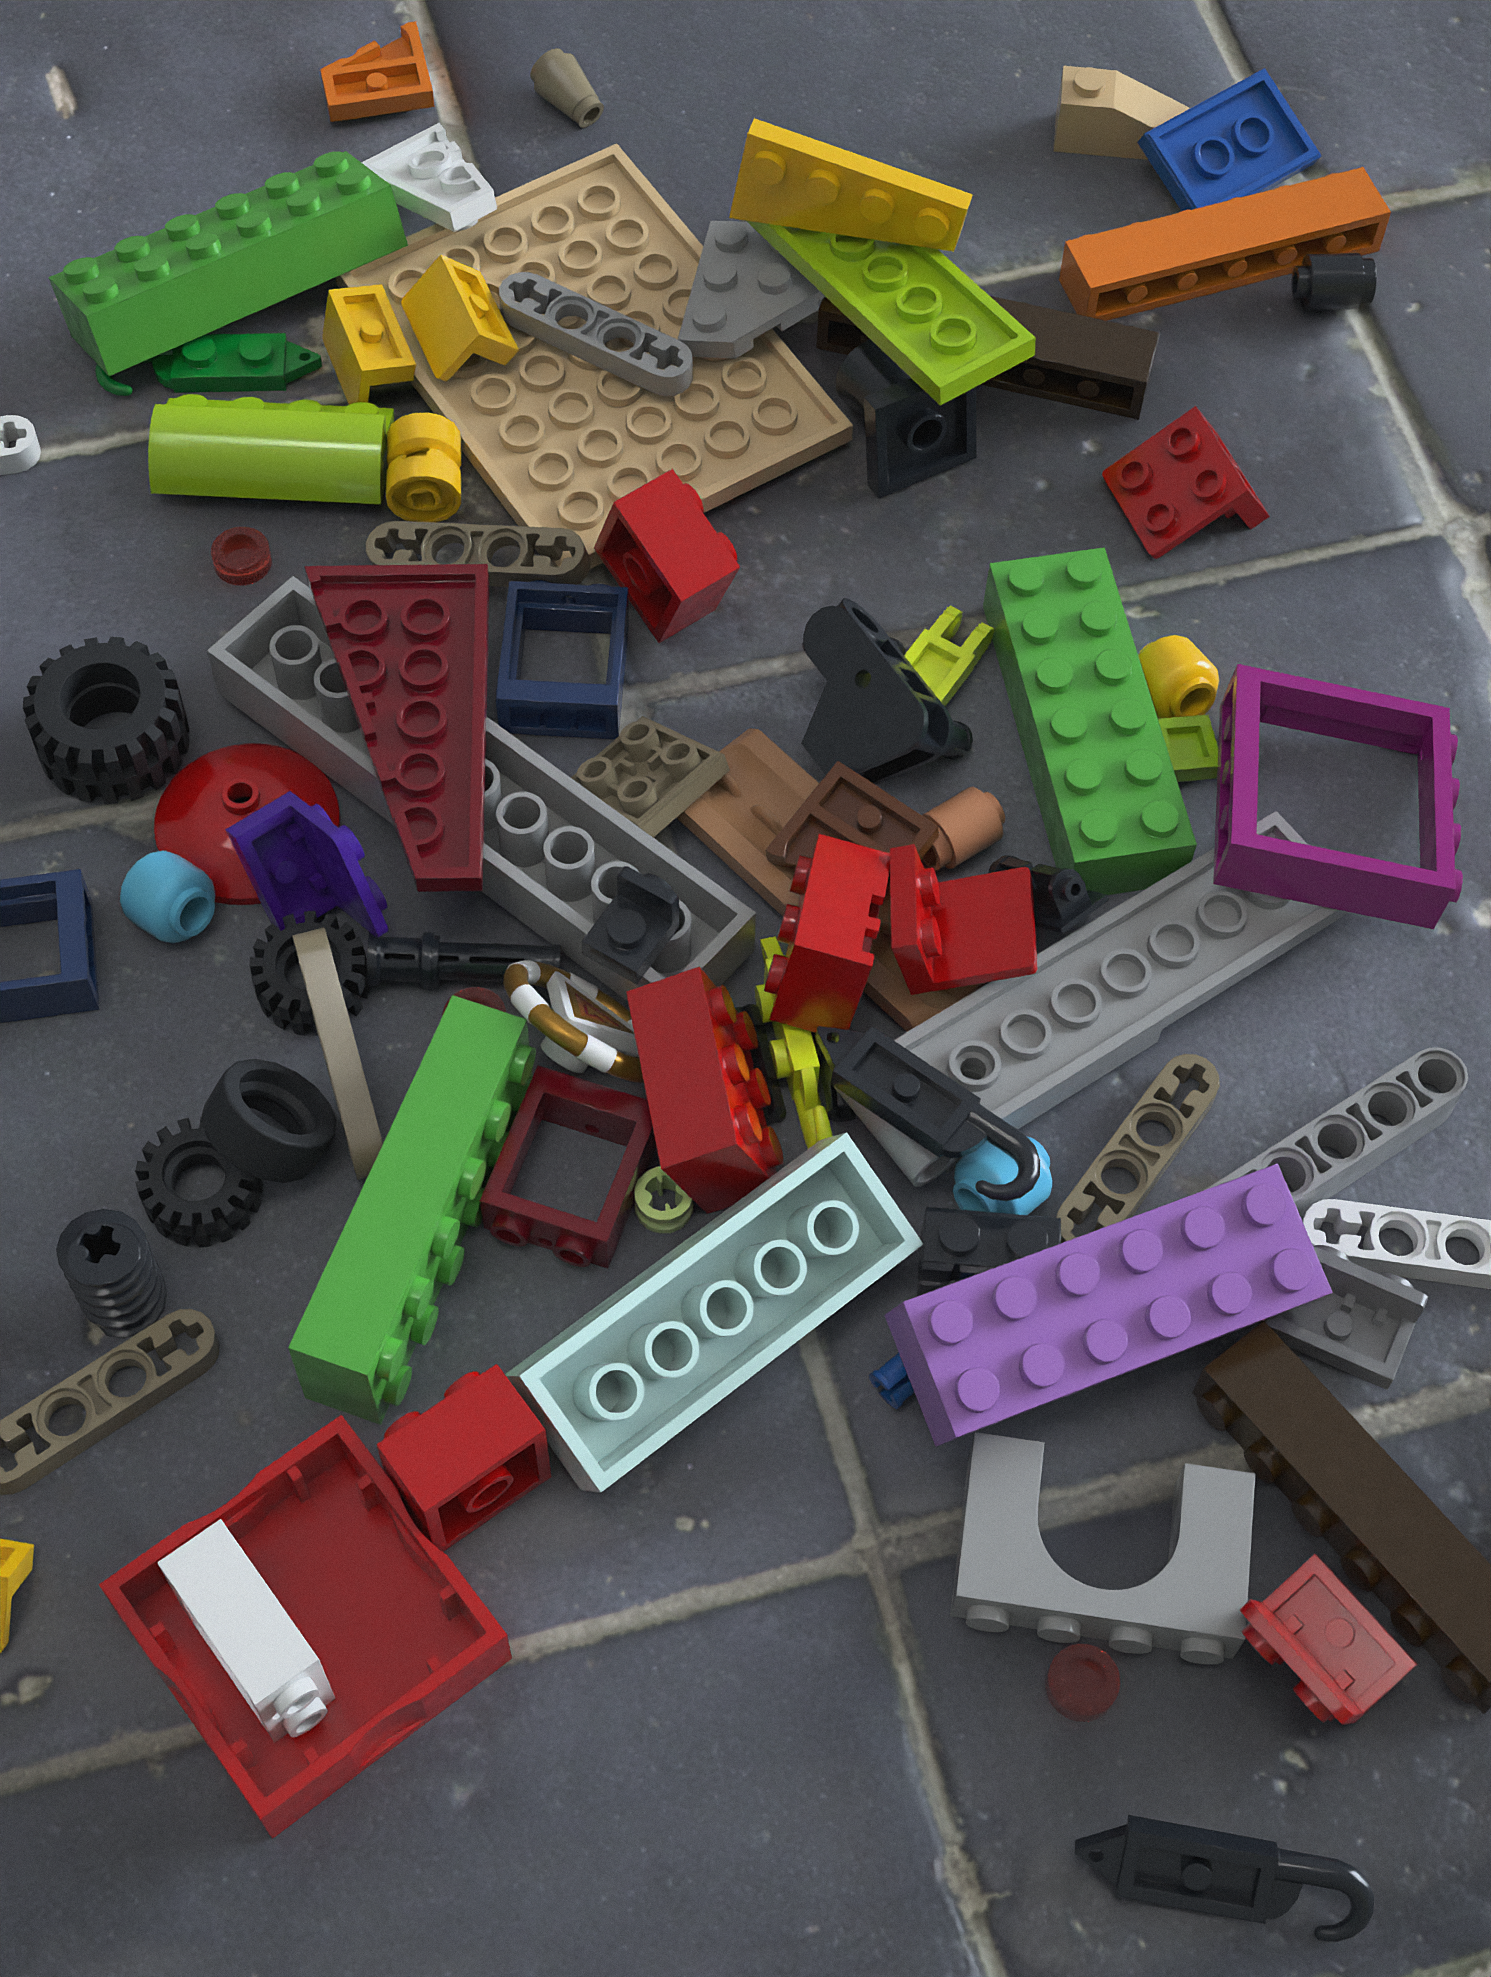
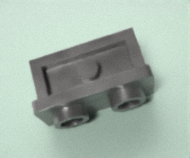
[1265,1245,1428,1390]

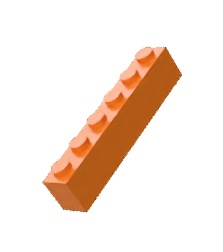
[1059,167,1391,321]

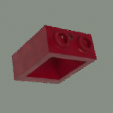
[480,1065,657,1269]

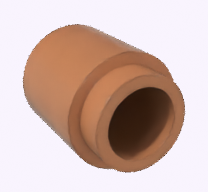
[921,787,1005,871]

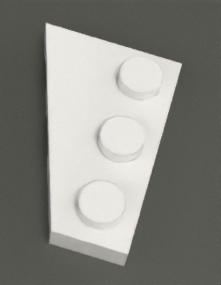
[361,123,497,232]

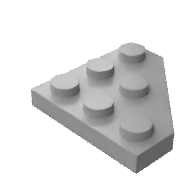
[678,221,825,359]

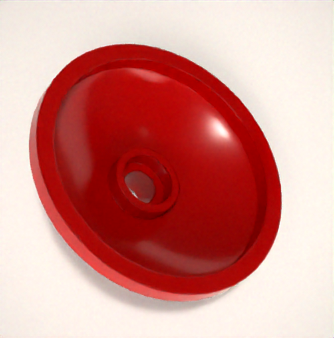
[154,743,341,905]

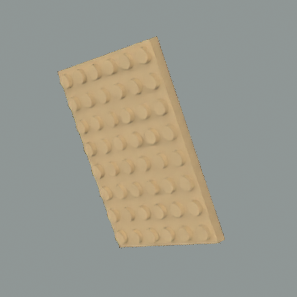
[336,143,853,569]

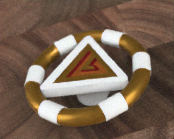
[504,960,644,1084]

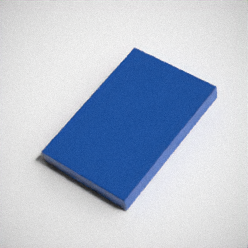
[1137,68,1322,211]

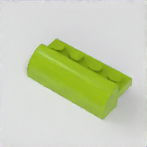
[148,394,395,504]

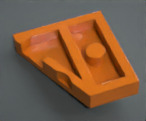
[320,21,435,122]

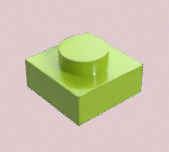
[1158,715,1218,782]

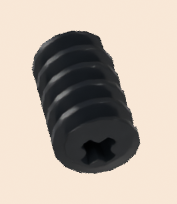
[56,1209,168,1338]

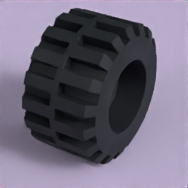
[23,636,190,804]

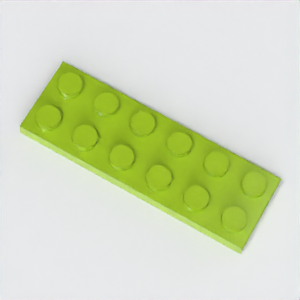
[747,221,1036,406]

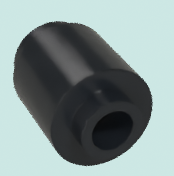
[1291,253,1377,310]

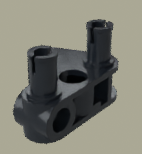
[801,598,973,785]

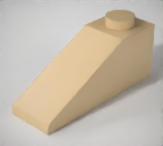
[1054,66,1190,160]

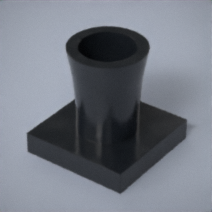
[836,339,977,499]

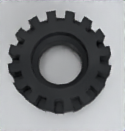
[249,911,370,1036]
[135,1116,263,1247]

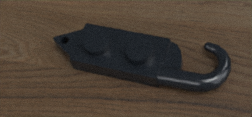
[815,1026,1041,1201]
[1075,1815,1374,1942]

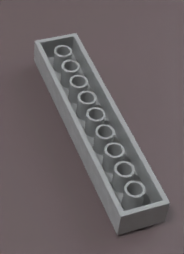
[207,576,756,1001]

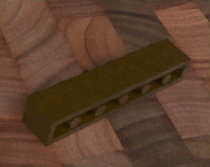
[816,296,1160,420]
[1192,1321,1491,1714]

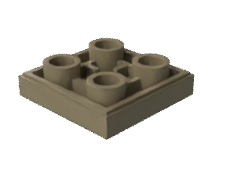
[571,716,730,838]

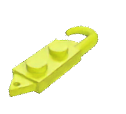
[755,936,833,1149]

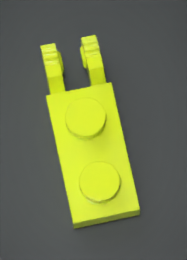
[904,605,994,707]

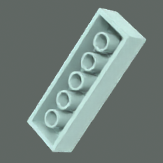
[505,1132,923,1493]

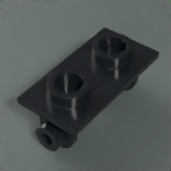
[989,855,1109,934]

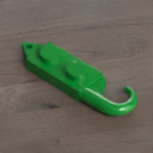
[95,333,323,396]

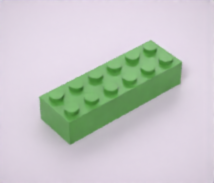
[48,151,408,376]
[983,547,1197,895]
[288,995,536,1425]

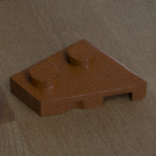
[765,761,939,882]

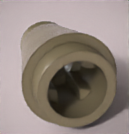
[530,48,604,128]

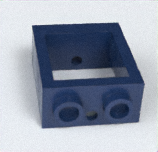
[496,580,629,739]
[0,869,99,1023]

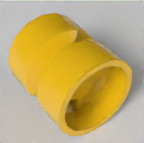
[386,412,461,523]

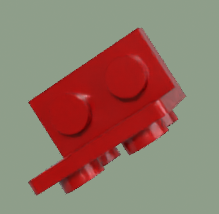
[1102,406,1270,559]
[890,844,1038,995]

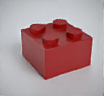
[594,468,740,643]
[376,1364,552,1552]

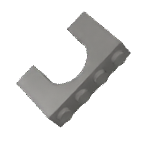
[950,1432,1255,1665]

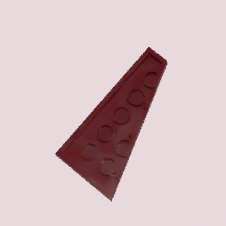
[304,564,489,892]

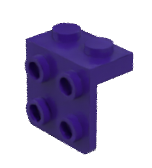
[225,791,389,938]

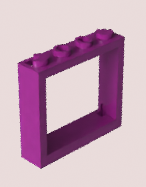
[1213,664,1463,929]

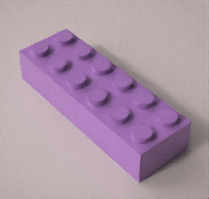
[884,1163,1333,1447]

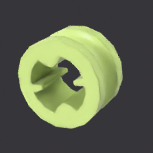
[634,1166,693,1233]

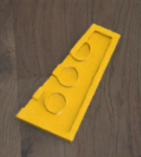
[729,118,973,252]

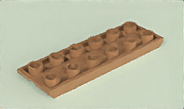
[677,728,987,1032]

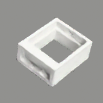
[157,1519,336,1743]

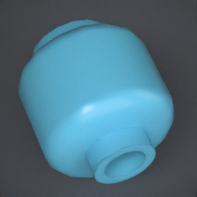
[120,850,215,943]
[953,1137,1052,1215]

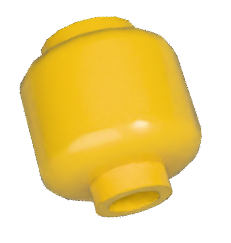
[1138,635,1219,719]

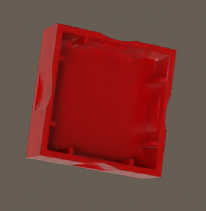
[99,1415,512,1839]

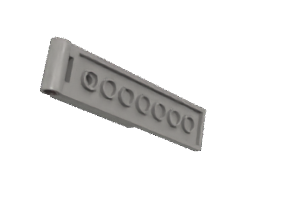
[834,811,1350,1187]

